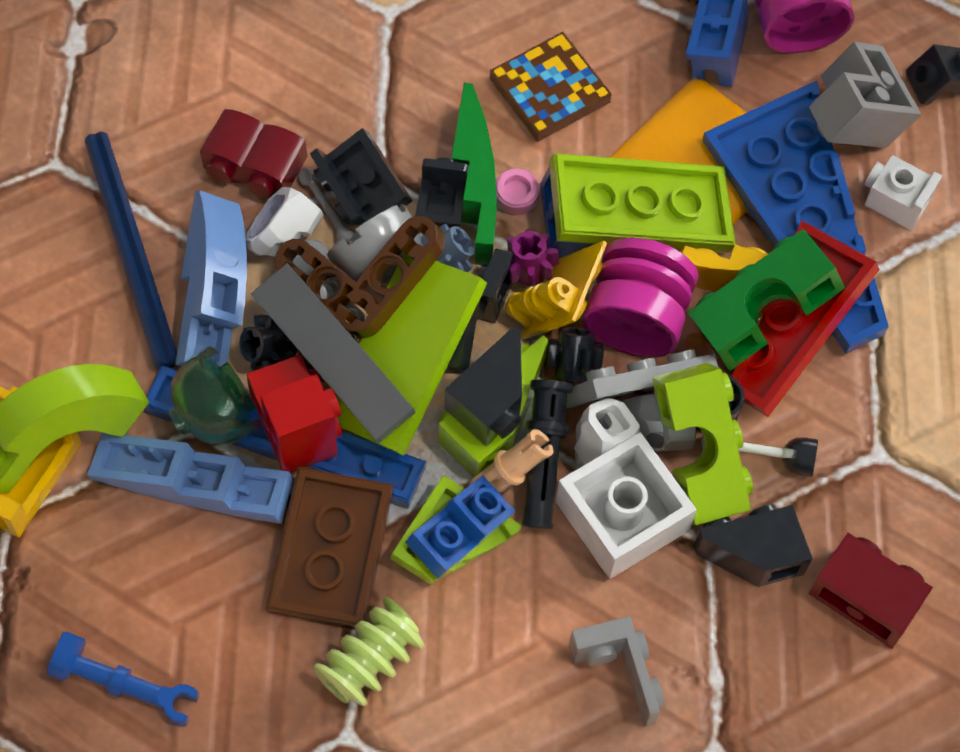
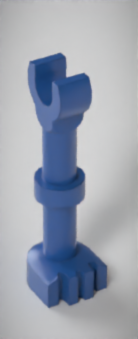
[47,631,199,727]

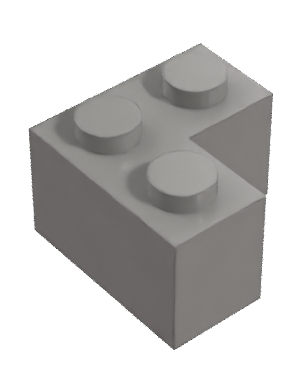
[809,42,922,148]

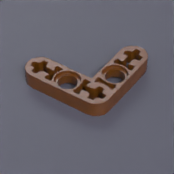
[275,216,445,338]

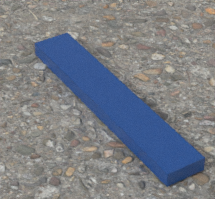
[144,365,426,509]

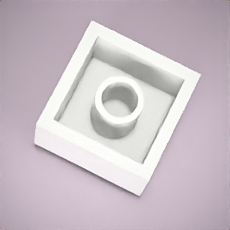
[555,432,697,580]

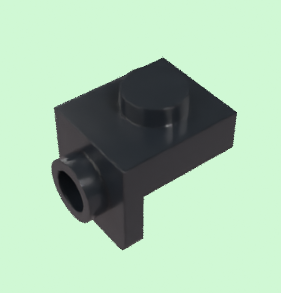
[906,44,960,105]
[415,158,468,229]

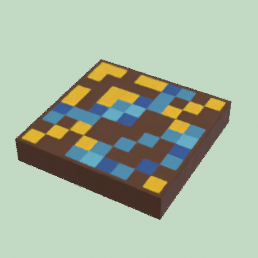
[490,32,612,142]

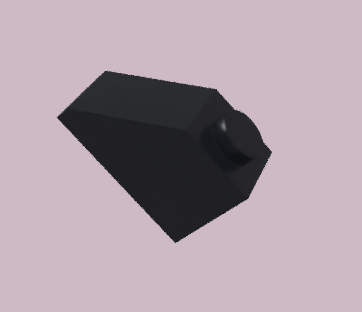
[445,326,522,447]

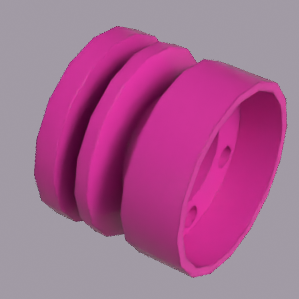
[755,0,855,54]
[582,237,699,358]

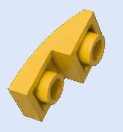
[683,244,768,291]

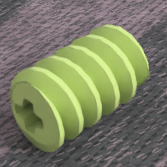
[312,596,425,706]

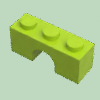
[652,363,753,525]

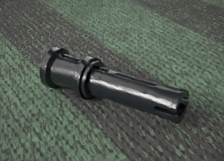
[522,380,573,529]

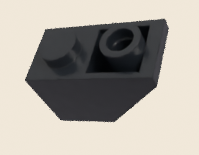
[694,504,813,587]

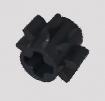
[239,315,297,370]
[546,327,604,382]

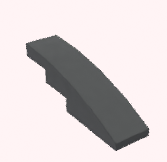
[250,263,416,444]

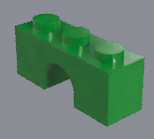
[688,229,845,371]

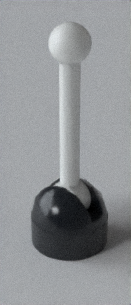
[701,437,818,477]

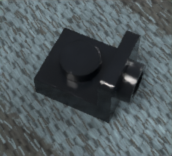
[477,248,514,323]

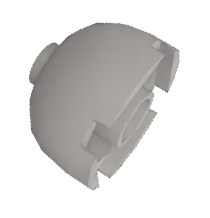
[327,204,422,287]

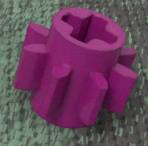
[507,229,559,287]

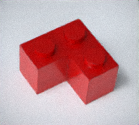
[246,354,343,473]

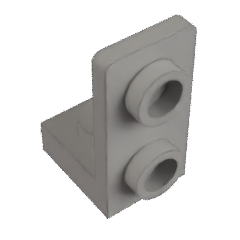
[569,616,664,727]

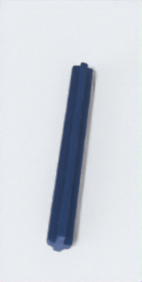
[85,131,177,370]

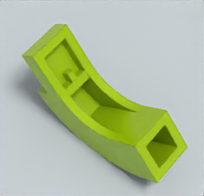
[0,364,150,494]

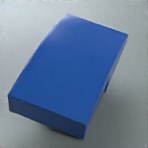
[405,475,516,579]

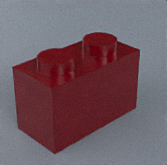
[808,532,933,649]

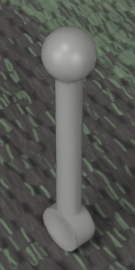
[299,167,354,244]

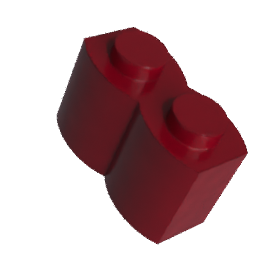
[200,109,308,198]

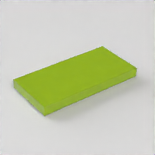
[549,153,736,253]
[335,253,487,456]

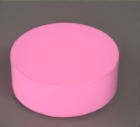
[496,169,540,215]

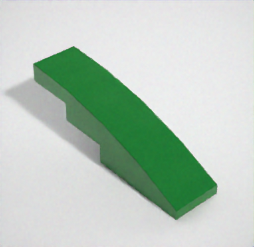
[451,82,497,265]

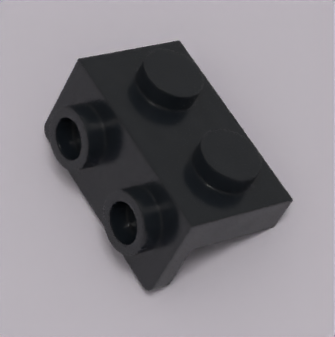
[310,128,413,227]

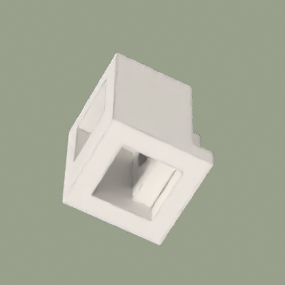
[864,155,942,231]

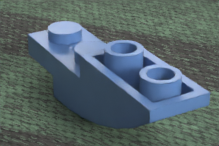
[175,190,247,377]

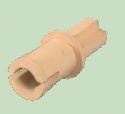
[469,429,553,493]

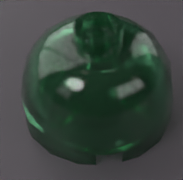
[169,346,261,446]

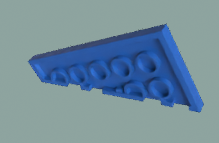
[702,80,889,354]

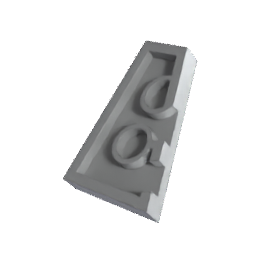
[566,350,718,411]

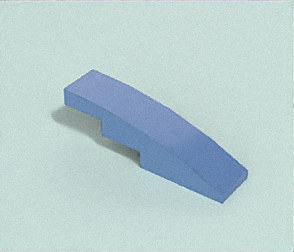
[87,433,295,524]

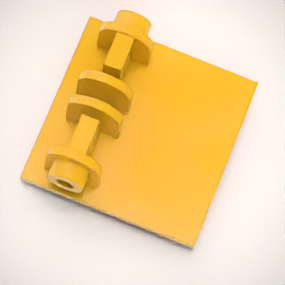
[506,241,607,340]

